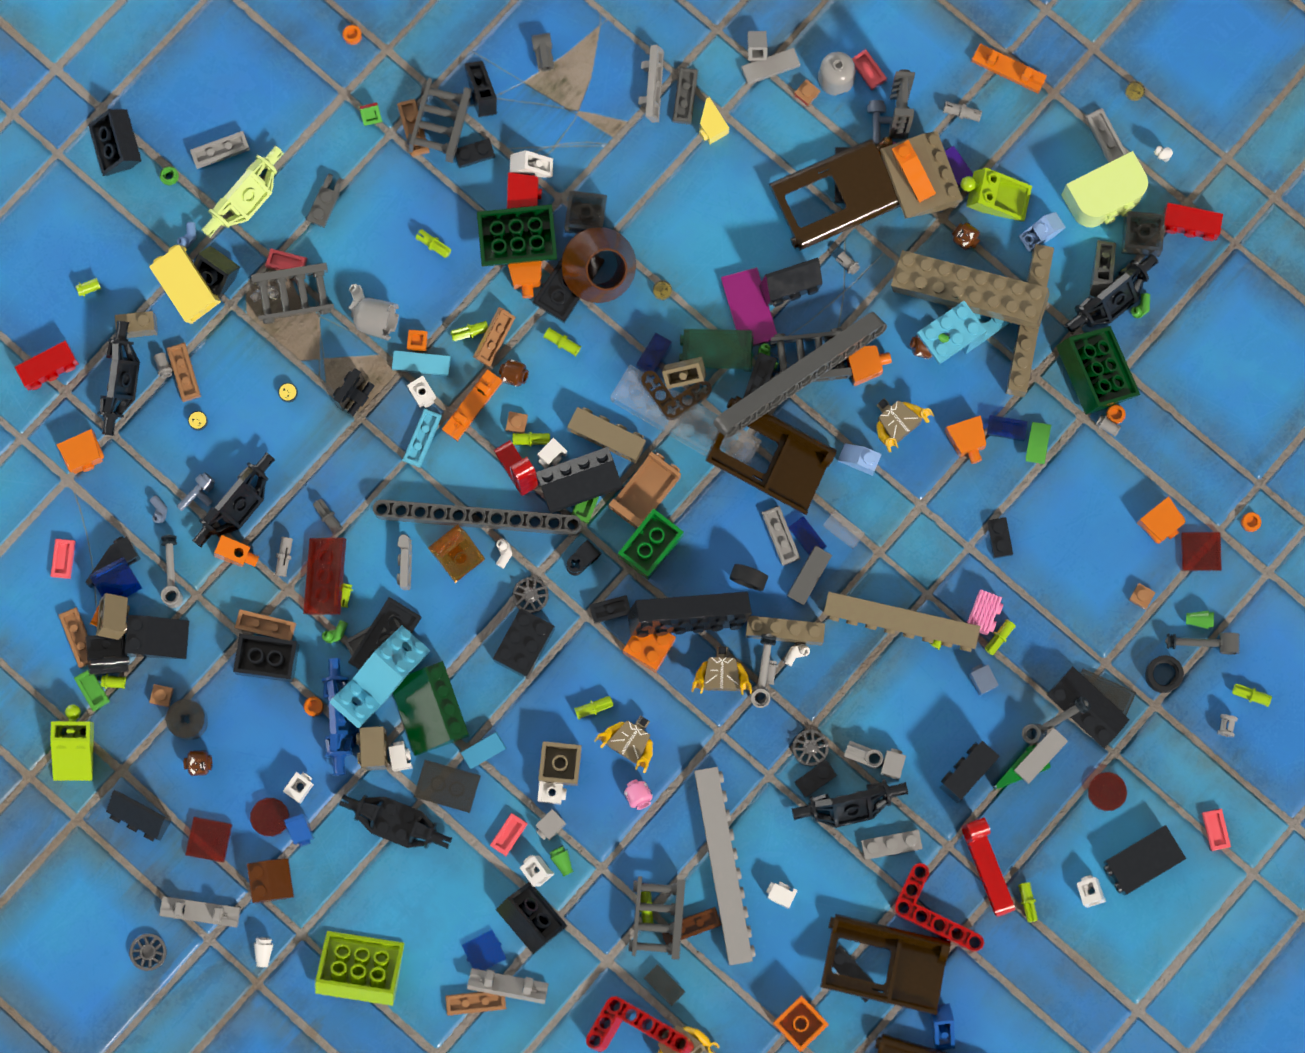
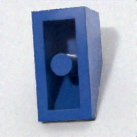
[284,814,314,847]
[931,1003,955,1050]

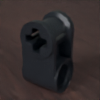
[566,540,602,576]

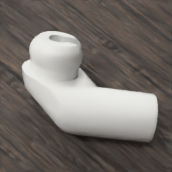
[1154,146,1173,162]
[783,644,810,666]

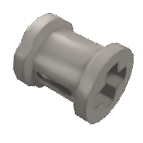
[1217,714,1238,737]

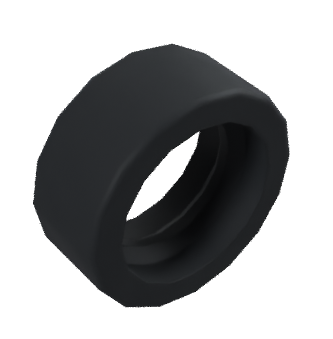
[730,564,768,591]
[1145,655,1184,693]

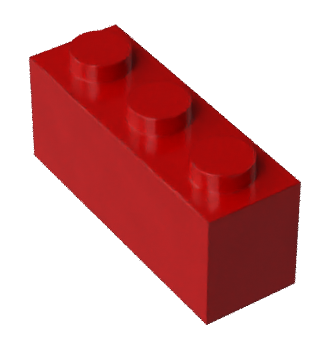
[1161,203,1223,241]
[15,340,79,391]

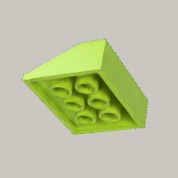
[315,931,404,1006]

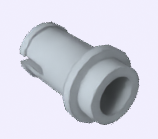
[836,251,860,275]
[154,353,173,378]
[1095,415,1121,437]
[766,660,778,685]

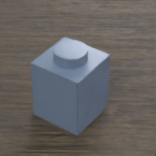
[969,664,999,696]

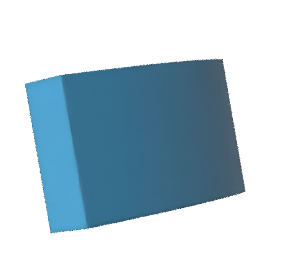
[461,732,506,769]

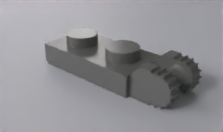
[306,174,344,228]

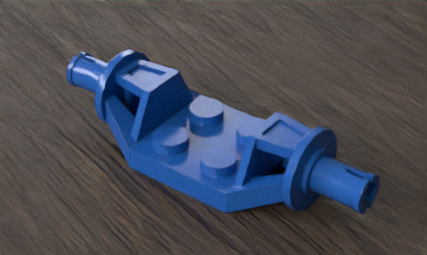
[322,658,360,776]

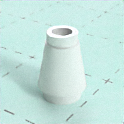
[254,938,273,967]

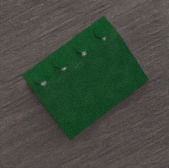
[477,204,557,267]
[1056,326,1141,415]
[393,661,470,756]

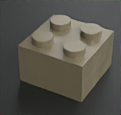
[357,727,388,771]
[538,741,582,786]

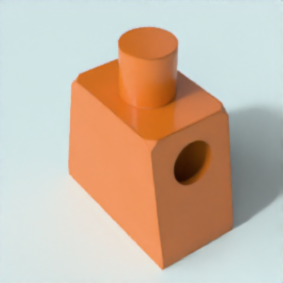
[507,261,543,299]
[846,345,892,386]
[945,415,986,464]
[214,535,259,567]

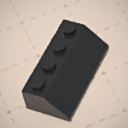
[536,447,623,513]
[1046,666,1130,749]

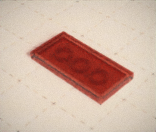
[303,538,346,615]

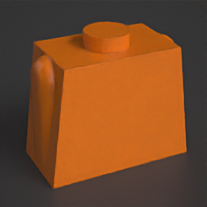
[57,429,104,474]
[1137,496,1186,544]

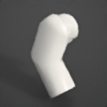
[348,284,365,311]
[496,539,512,569]

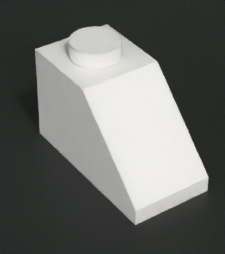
[510,150,553,177]

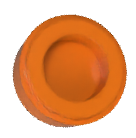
[343,25,362,45]
[1106,405,1126,424]
[1241,512,1261,532]
[304,697,324,717]

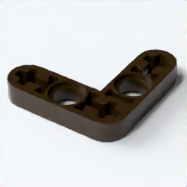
[641,371,712,420]

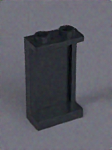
[1103,825,1186,895]

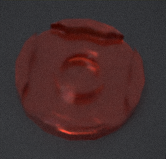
[1088,772,1127,811]
[250,798,290,837]

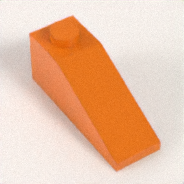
[892,140,936,203]

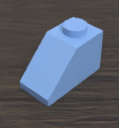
[838,443,882,476]

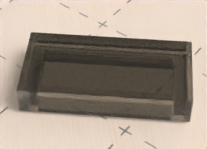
[644,964,685,1006]

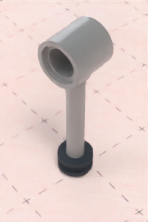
[161,535,183,608]
[750,634,777,708]

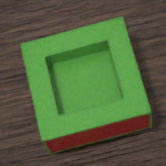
[359,102,382,126]

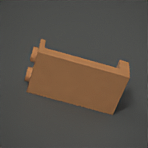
[609,452,681,529]

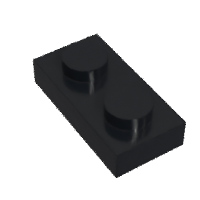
[455,138,495,168]
[987,517,1013,559]
[589,595,630,624]
[794,760,837,798]

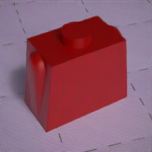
[507,172,542,209]

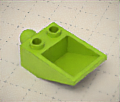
[961,168,1032,222]
[50,704,94,781]

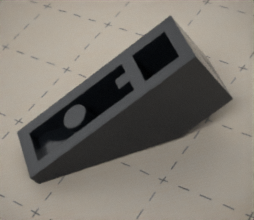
[464,60,497,117]
[86,536,141,588]

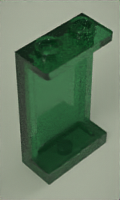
[679,329,754,372]

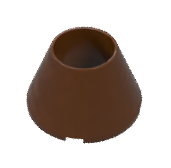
[561,227,636,303]

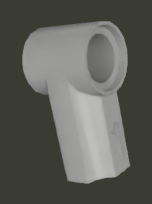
[844,741,883,769]

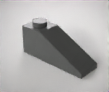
[1089,240,1116,297]

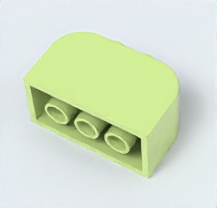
[1061,151,1148,227]

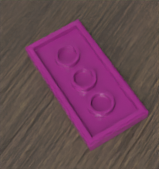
[721,267,777,349]

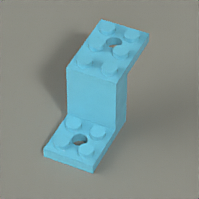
[917,301,1011,365]
[329,625,430,728]

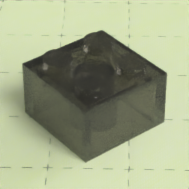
[565,190,607,234]
[1121,211,1165,257]

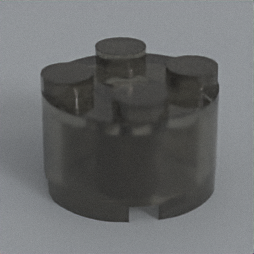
[165,699,208,740]

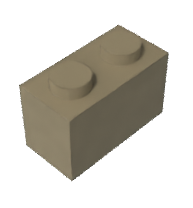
[115,311,158,338]
[662,357,707,389]
[96,593,130,640]

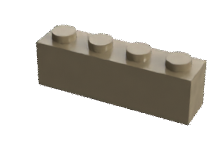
[567,407,646,464]
[746,616,825,646]

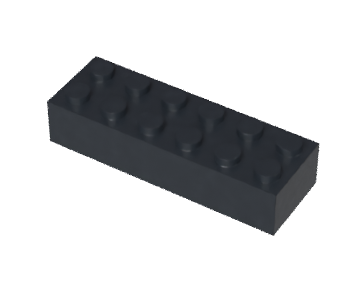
[627,592,752,638]

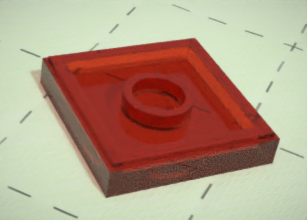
[1181,532,1222,571]
[185,817,233,863]

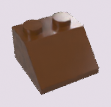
[247,858,294,904]

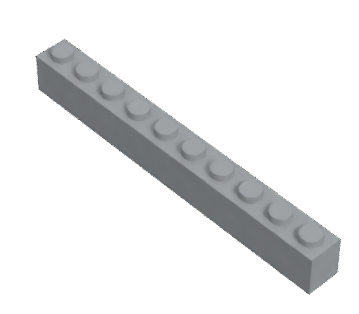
[694,767,756,966]

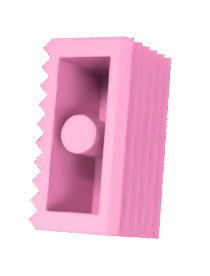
[967,589,1003,635]

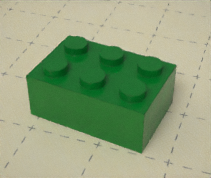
[618,508,684,580]

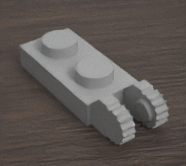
[397,534,412,590]

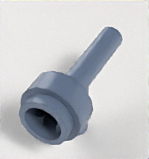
[867,100,892,145]
[177,472,215,511]

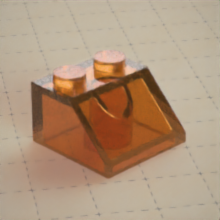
[428,524,485,583]

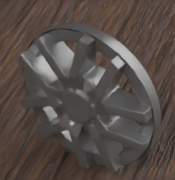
[513,577,549,613]
[792,730,829,766]
[129,934,167,971]

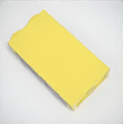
[149,245,221,324]

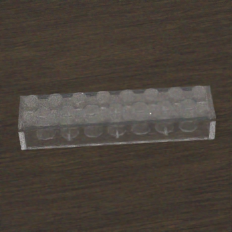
[610,365,762,466]

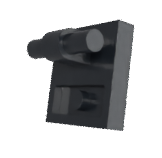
[333,368,375,417]
[85,634,130,675]

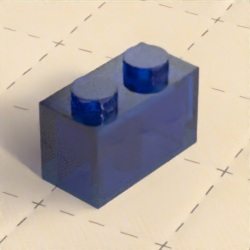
[636,333,672,379]

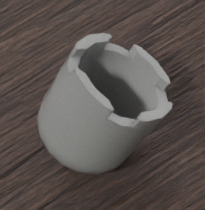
[818,52,855,96]
[351,297,399,340]

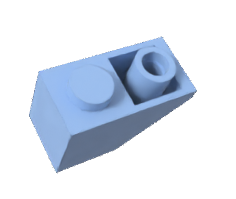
[1019,212,1066,252]

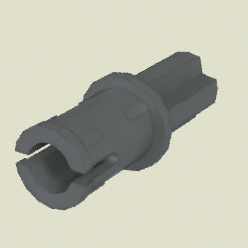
[313,499,343,535]

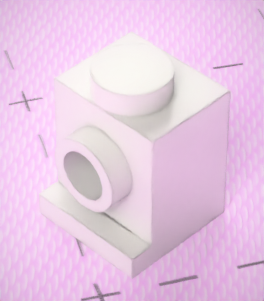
[407,376,436,408]
[537,438,568,469]
[389,741,413,772]
[283,772,314,804]
[537,781,567,805]
[520,855,554,886]
[1077,875,1106,908]
[766,882,798,909]

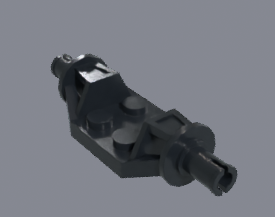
[1065,254,1159,334]
[97,321,140,436]
[192,452,275,548]
[791,779,908,828]
[339,794,452,849]

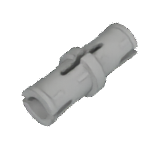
[943,101,982,122]
[274,537,293,577]

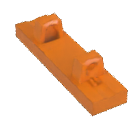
[971,43,1047,94]
[442,369,503,442]

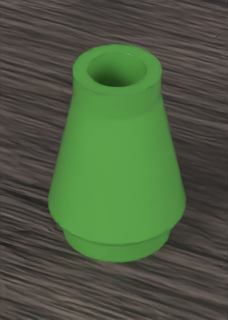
[1186,610,1214,629]
[549,846,573,876]

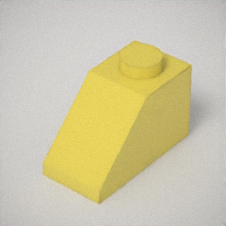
[699,97,729,145]

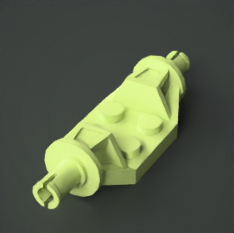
[201,146,284,238]

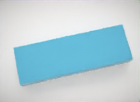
[392,350,451,376]
[402,408,442,468]

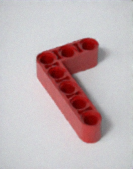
[494,440,538,496]
[961,817,1015,917]
[893,863,984,952]
[586,996,693,1053]

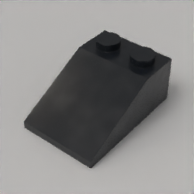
[125,615,190,659]

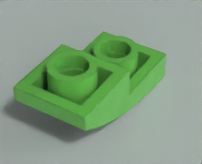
[1026,422,1051,464]

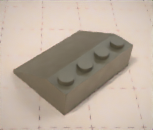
[880,131,963,219]

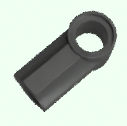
[531,33,554,72]

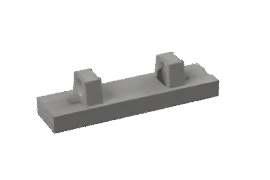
[638,45,664,123]
[159,896,241,928]
[467,968,549,1004]

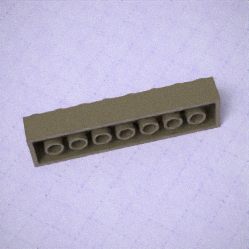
[891,250,1050,330]

